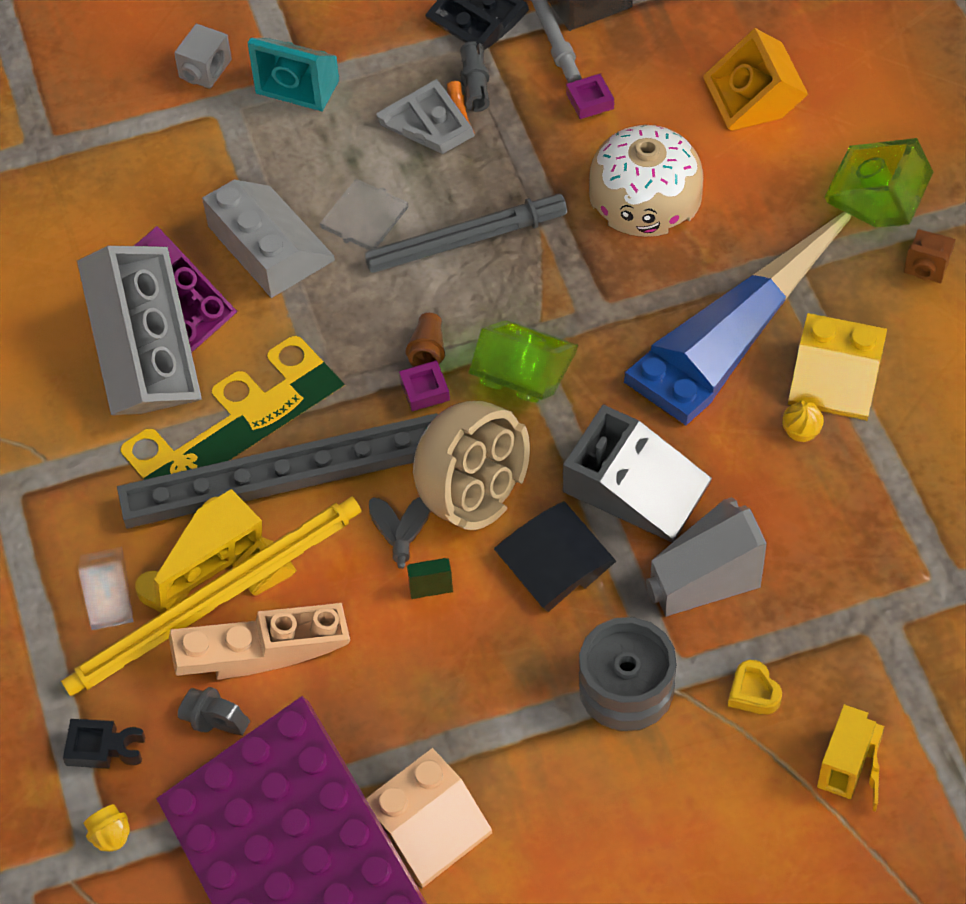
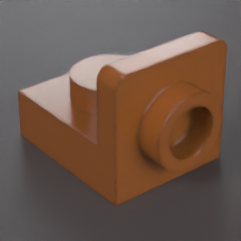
[904,229,956,283]

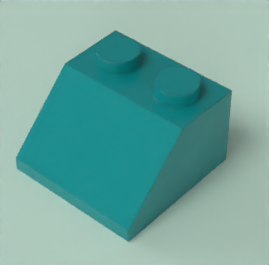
[248,38,339,112]

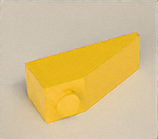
[154,489,262,609]

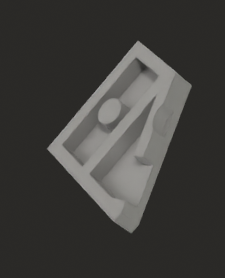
[376,79,475,154]

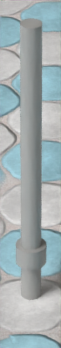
[531,0,582,83]

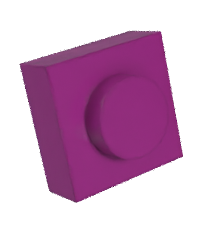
[566,74,614,119]
[399,361,450,411]

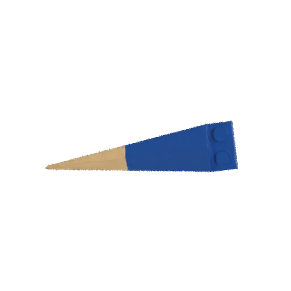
[624,208,852,425]

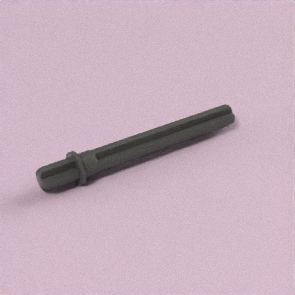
[365,193,567,273]

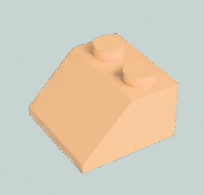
[366,748,492,888]

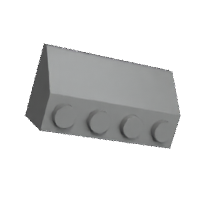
[77,246,202,415]

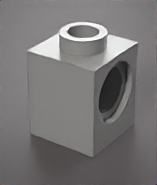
[174,23,232,89]

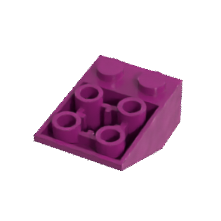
[134,226,238,353]

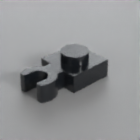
[63,719,146,769]

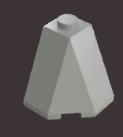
[646,497,767,617]

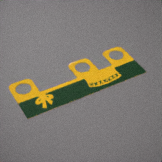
[121,336,345,480]

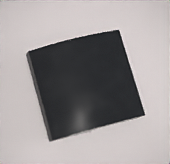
[425,0,529,50]
[494,501,616,612]

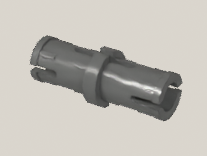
[460,41,490,112]

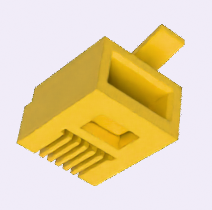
[817,704,885,812]

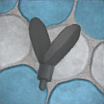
[369,497,431,569]

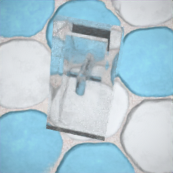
[78,547,134,630]

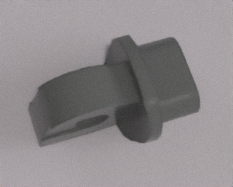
[178,687,250,736]

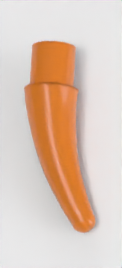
[446,81,474,132]

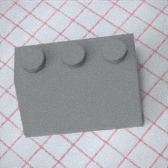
[202,179,335,298]

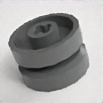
[579,617,677,731]

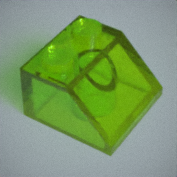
[824,138,934,228]
[468,320,578,402]

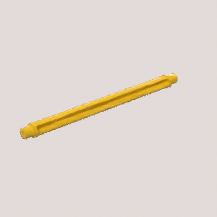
[61,496,362,697]

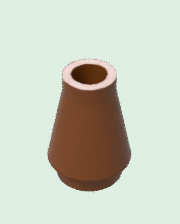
[406,313,445,367]

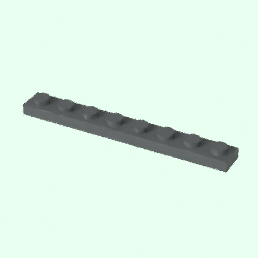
[117,413,438,529]

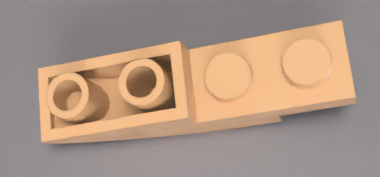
[169,603,350,680]

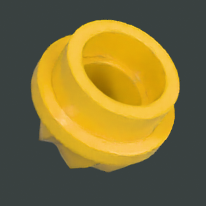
[782,400,824,442]
[83,804,130,852]

